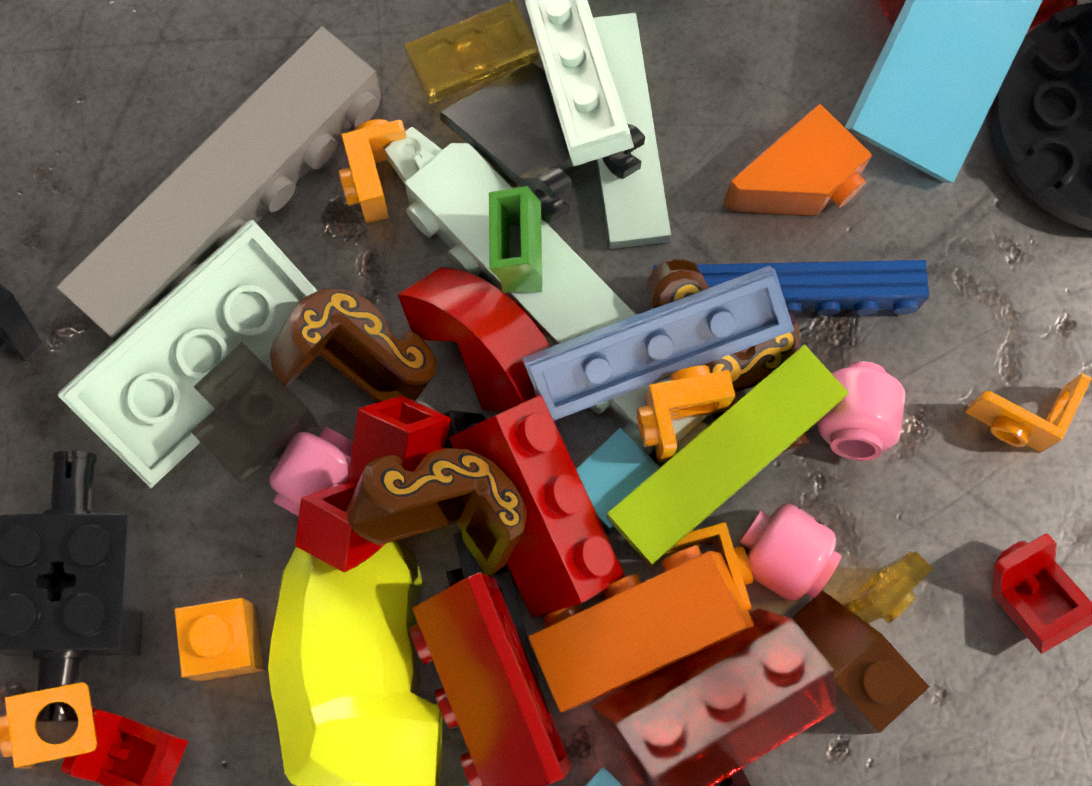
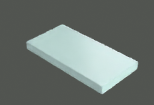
[57,220,317,488]

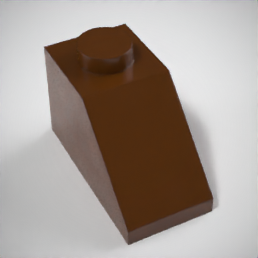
[774,590,929,735]

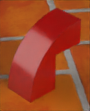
[397,267,551,411]
[295,395,451,573]

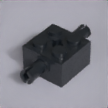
[0,451,148,722]

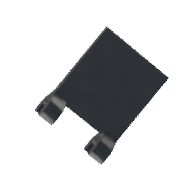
[440,62,645,224]

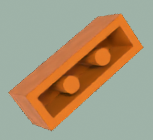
[528,545,755,713]

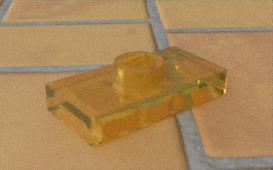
[405,0,539,104]
[843,551,934,624]

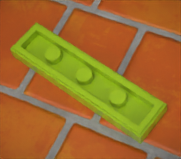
[606,344,849,567]

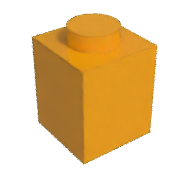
[175,598,265,682]

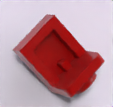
[992,533,1092,654]
[61,707,188,786]

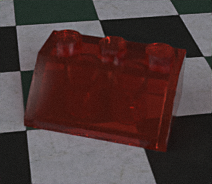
[592,608,836,786]

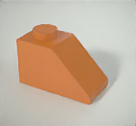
[723,104,872,216]

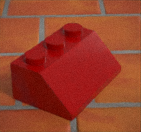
[409,572,573,786]

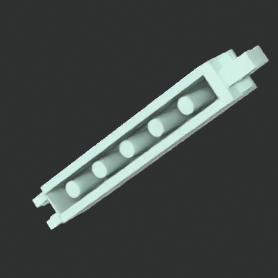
[385,127,711,467]

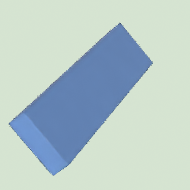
[523,265,794,420]

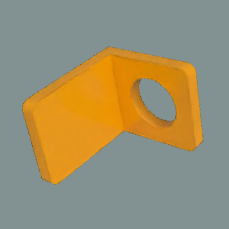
[966,373,1092,453]
[663,522,753,612]
[0,682,97,769]

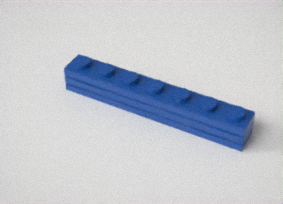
[651,260,929,316]

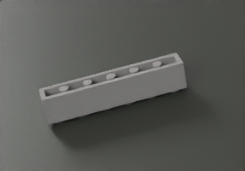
[57,26,382,342]

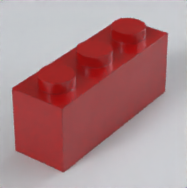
[449,395,626,618]

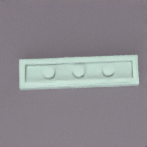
[525,0,634,166]
[593,13,671,249]

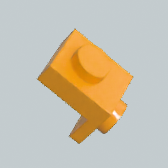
[338,119,406,224]
[637,365,735,462]

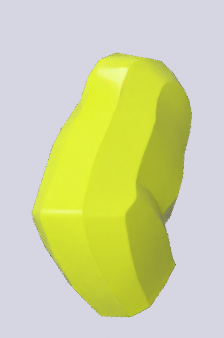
[268,540,443,786]

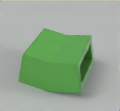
[489,186,542,293]

